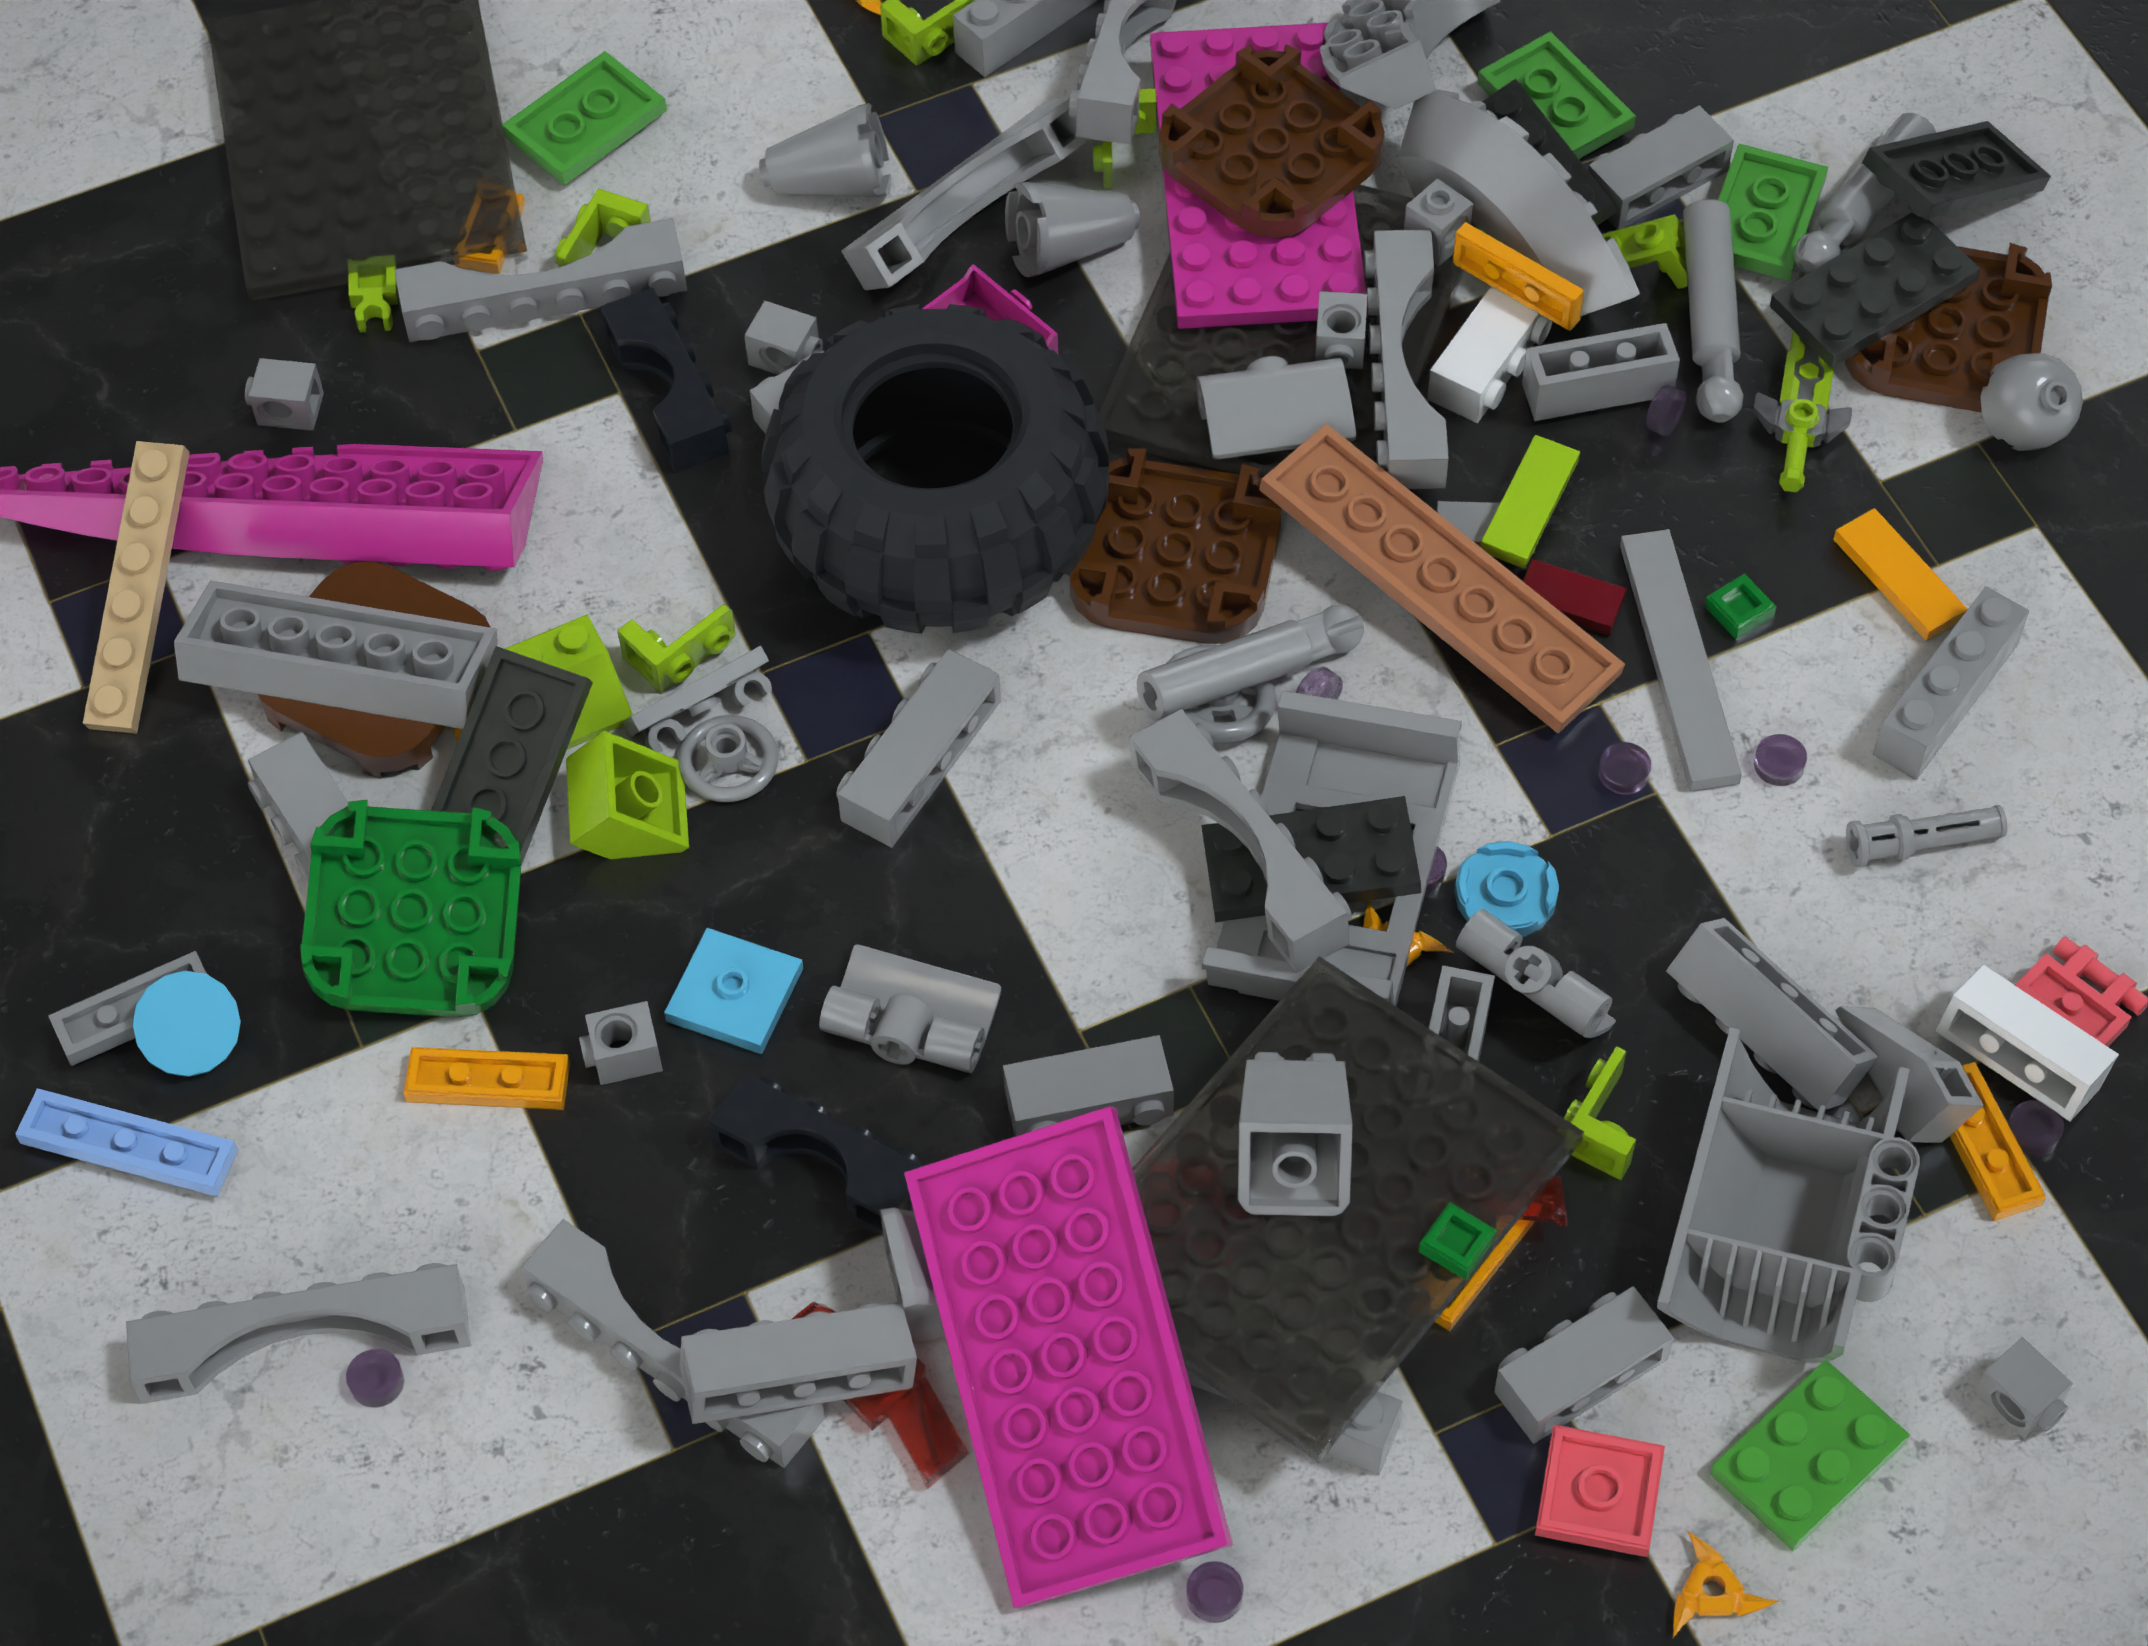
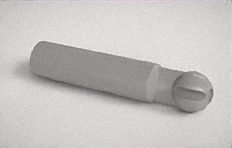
[1793,113,1936,275]
[1683,199,1744,422]
[1137,604,1364,720]

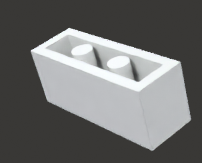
[1427,286,1552,423]
[1936,965,2119,1122]

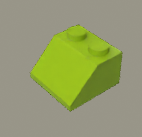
[505,614,633,750]
[566,731,689,859]

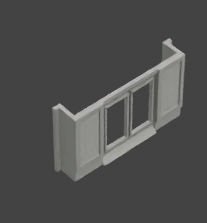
[1202,690,1462,1022]

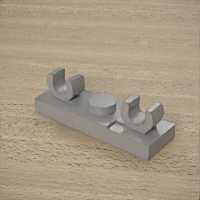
[623,646,772,753]

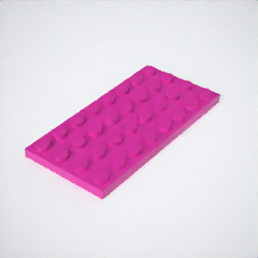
[1150,23,1367,329]
[904,1106,1233,1609]

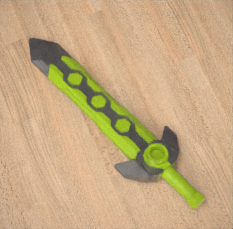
[1753,249,1852,492]

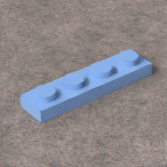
[15,1088,238,1197]

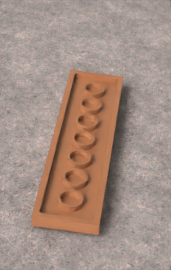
[1259,423,1625,733]

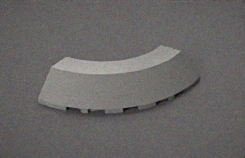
[1320,0,1500,110]
[1398,90,1640,316]

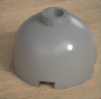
[1980,353,2083,451]

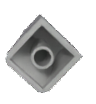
[1238,1052,1352,1216]
[880,1207,945,1345]

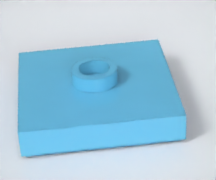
[664,928,804,1054]

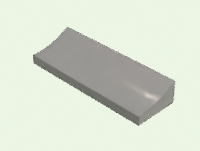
[174,580,498,729]

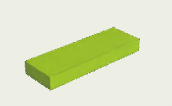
[1480,435,1580,569]

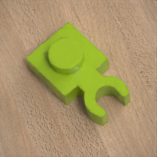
[348,257,398,333]

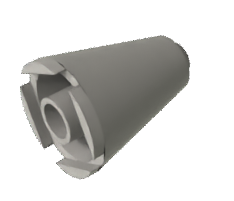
[759,103,891,197]
[1005,182,1140,277]

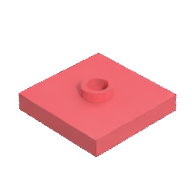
[1535,1424,1665,1557]

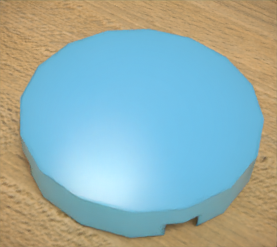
[1454,841,1559,937]
[133,971,241,1077]

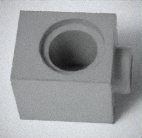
[1404,178,1473,267]
[1315,291,1368,369]
[744,301,823,375]
[245,358,324,431]
[579,1001,663,1085]
[1975,1337,2073,1440]

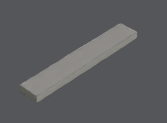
[1620,529,1742,791]

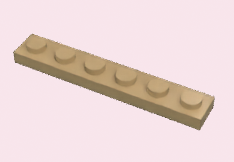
[83,441,190,734]

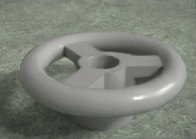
[678,715,779,802]

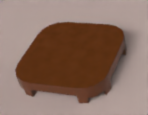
[1159,44,1385,238]
[1845,243,2052,412]
[1070,449,1282,644]
[257,561,491,779]

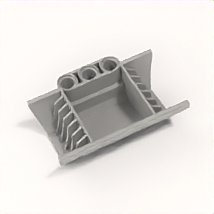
[1657,1027,1920,1363]

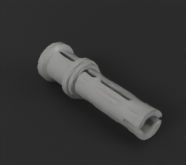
[1846,805,2007,867]

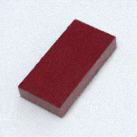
[1523,559,1627,636]

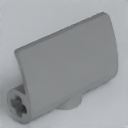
[1196,356,1356,459]
[1456,909,1616,1038]
[819,944,1001,1073]

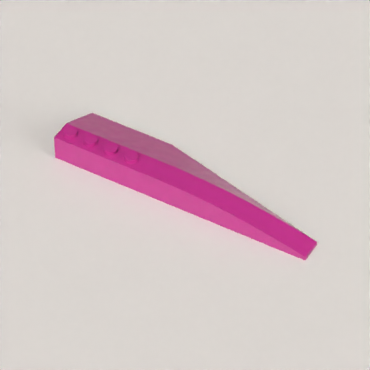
[0,444,543,571]

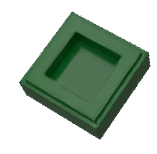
[1704,573,1777,640]
[1419,1202,1497,1280]

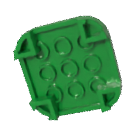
[300,799,521,1017]

